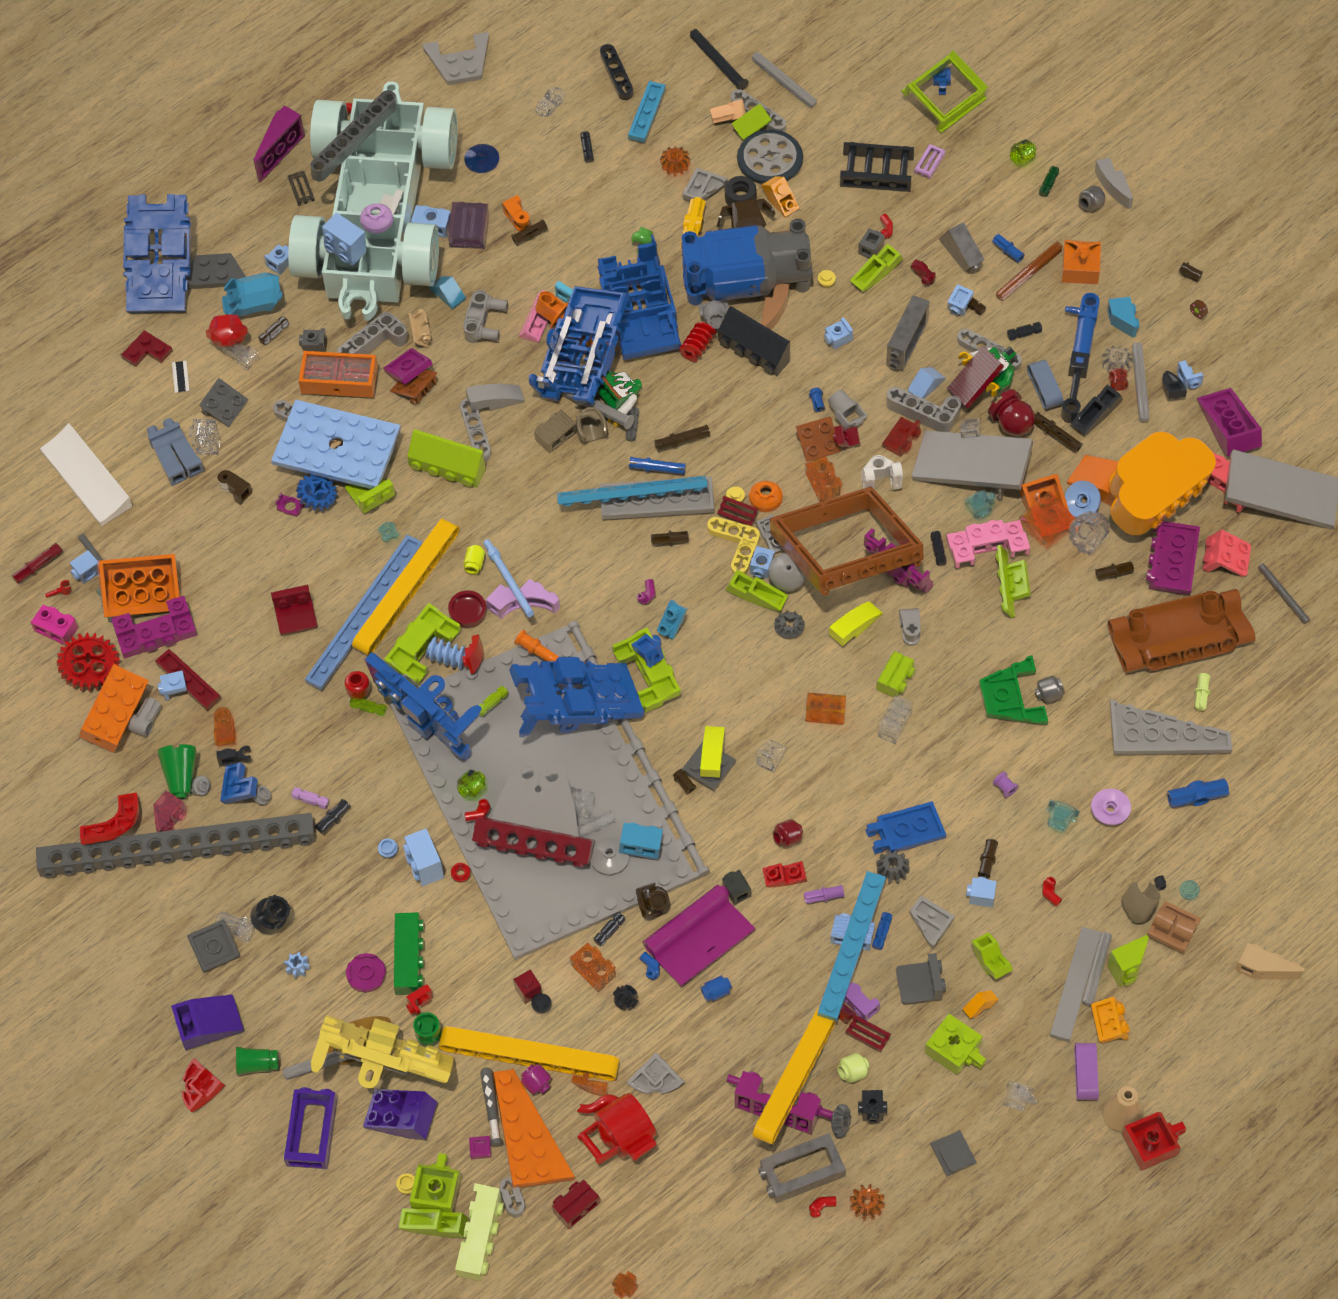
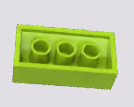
[407,429,486,488]

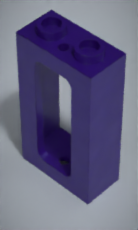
[284,1087,337,1169]

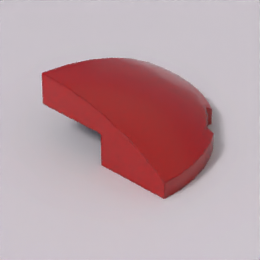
[182,1058,225,1112]

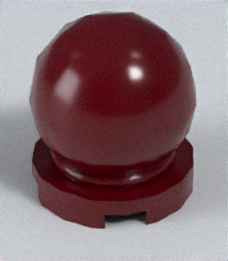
[988,389,1035,436]

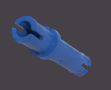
[629,456,686,475]

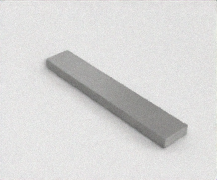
[1050,927,1101,1042]

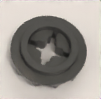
[774,610,805,639]
[831,1104,851,1138]

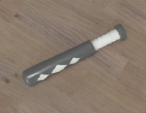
[480,1067,503,1147]

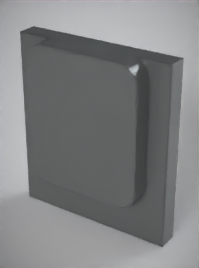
[930,1130,977,1177]

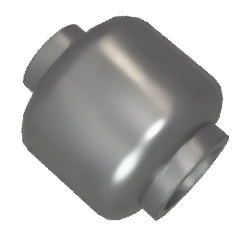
[1079,185,1105,212]
[1035,675,1065,704]

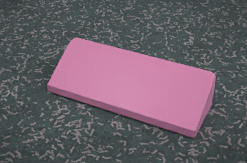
[519,290,548,343]

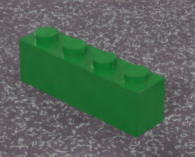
[394,912,424,995]

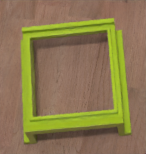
[901,50,988,134]

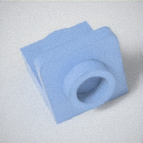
[947,284,974,316]
[1177,360,1204,389]

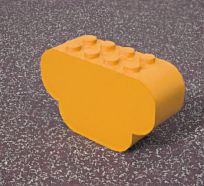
[1109,432,1216,535]

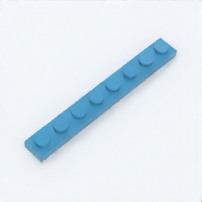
[557,476,707,506]
[817,871,886,1021]

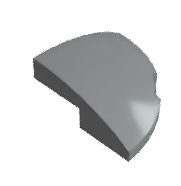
[627,1052,684,1094]

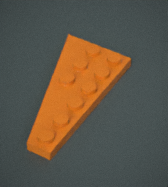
[493,1069,575,1188]

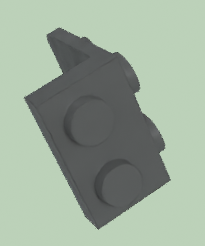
[896,953,946,1004]

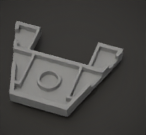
[422,32,489,85]

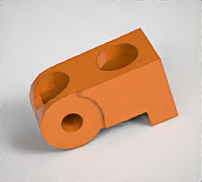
[502,195,530,231]

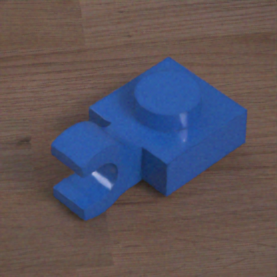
[933,67,951,95]

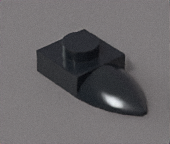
[1162,371,1187,399]

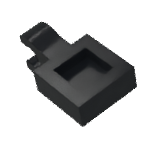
[216,745,252,767]

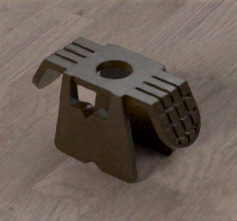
[717,198,776,228]

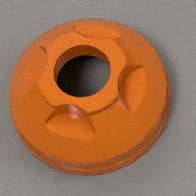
[749,480,783,512]

